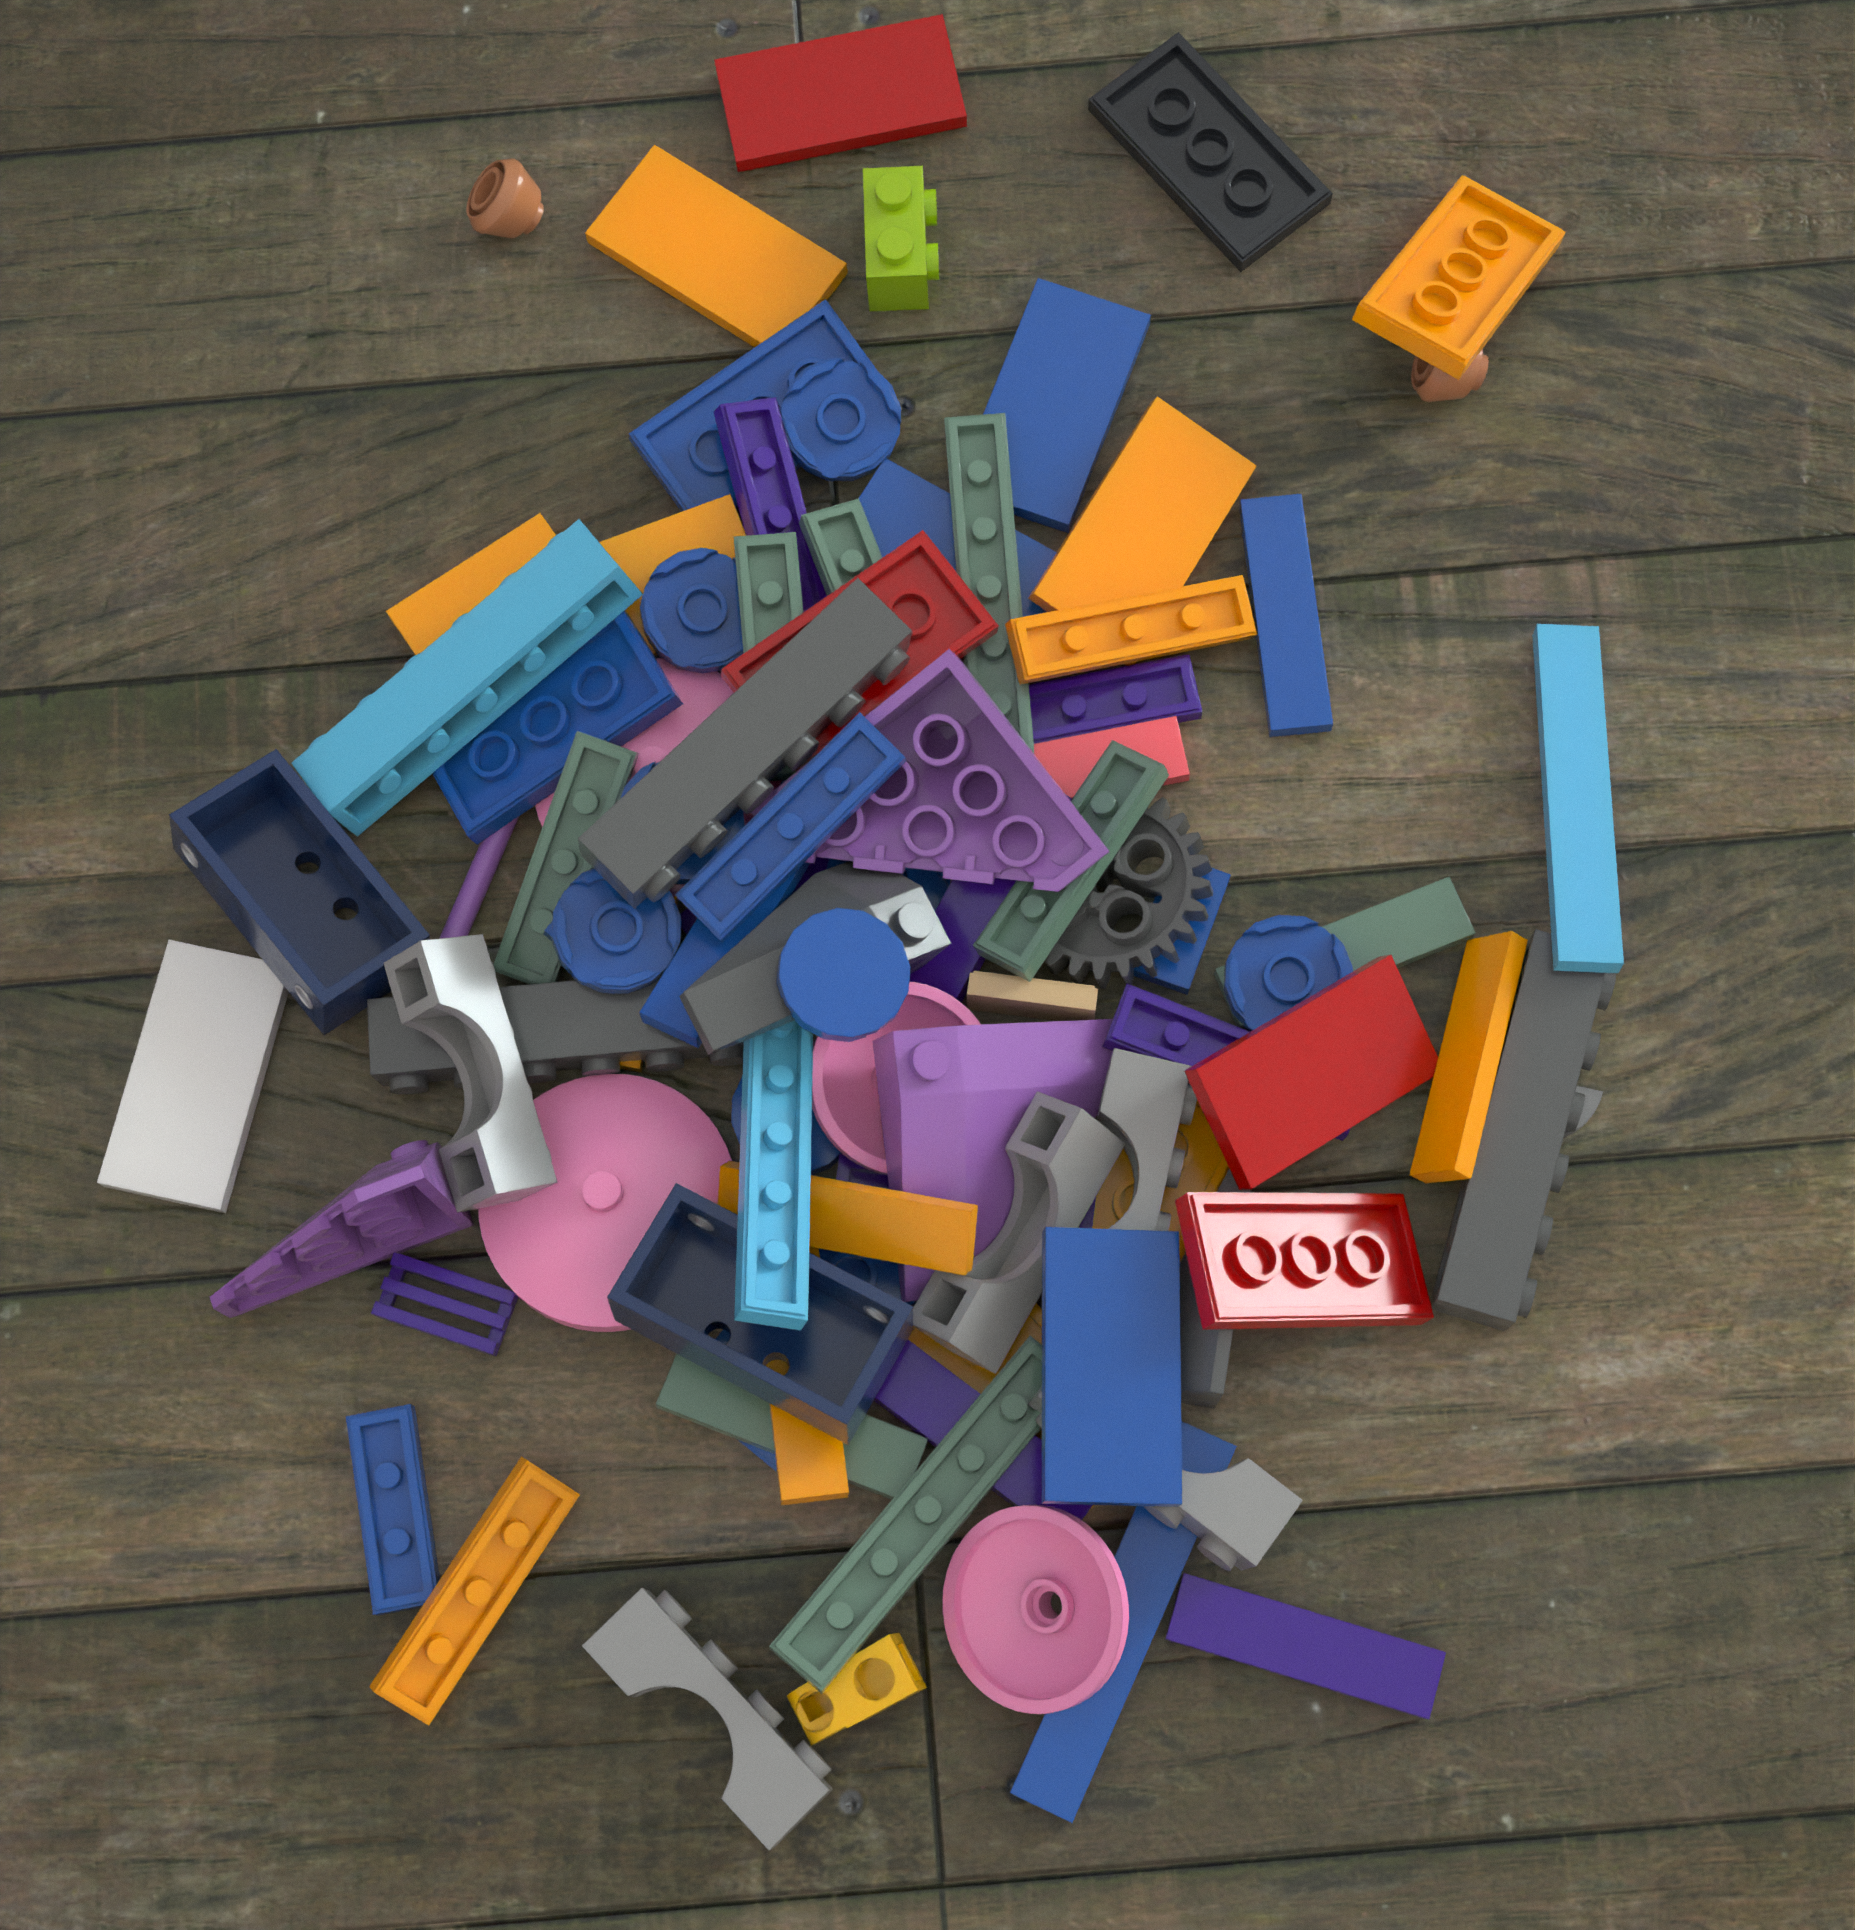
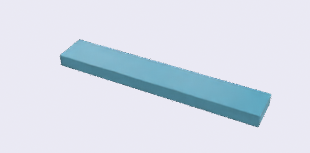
[1532,624,1624,973]
[734,1021,813,1330]

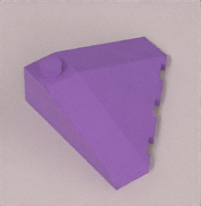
[751,649,1110,892]
[873,1019,1113,1302]
[210,1140,474,1318]

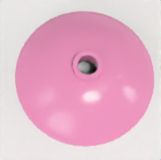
[812,982,981,1175]
[942,1504,1129,1714]

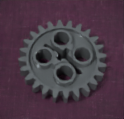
[1046,797,1213,989]

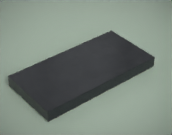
[1088,32,1333,272]

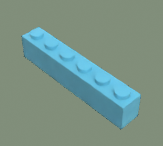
[291,519,643,837]

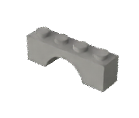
[384,934,557,1213]
[1096,1048,1197,1231]
[913,1091,1126,1374]
[1028,1386,1303,1571]
[582,1588,833,1850]

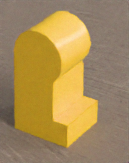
[787,1633,927,1746]

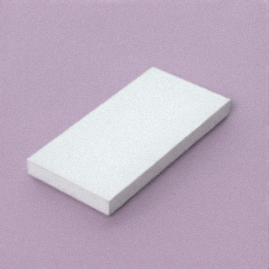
[97,940,289,1213]

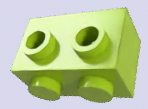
[863,166,939,312]

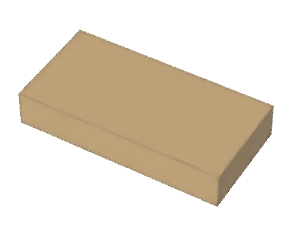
[967,971,1098,1021]

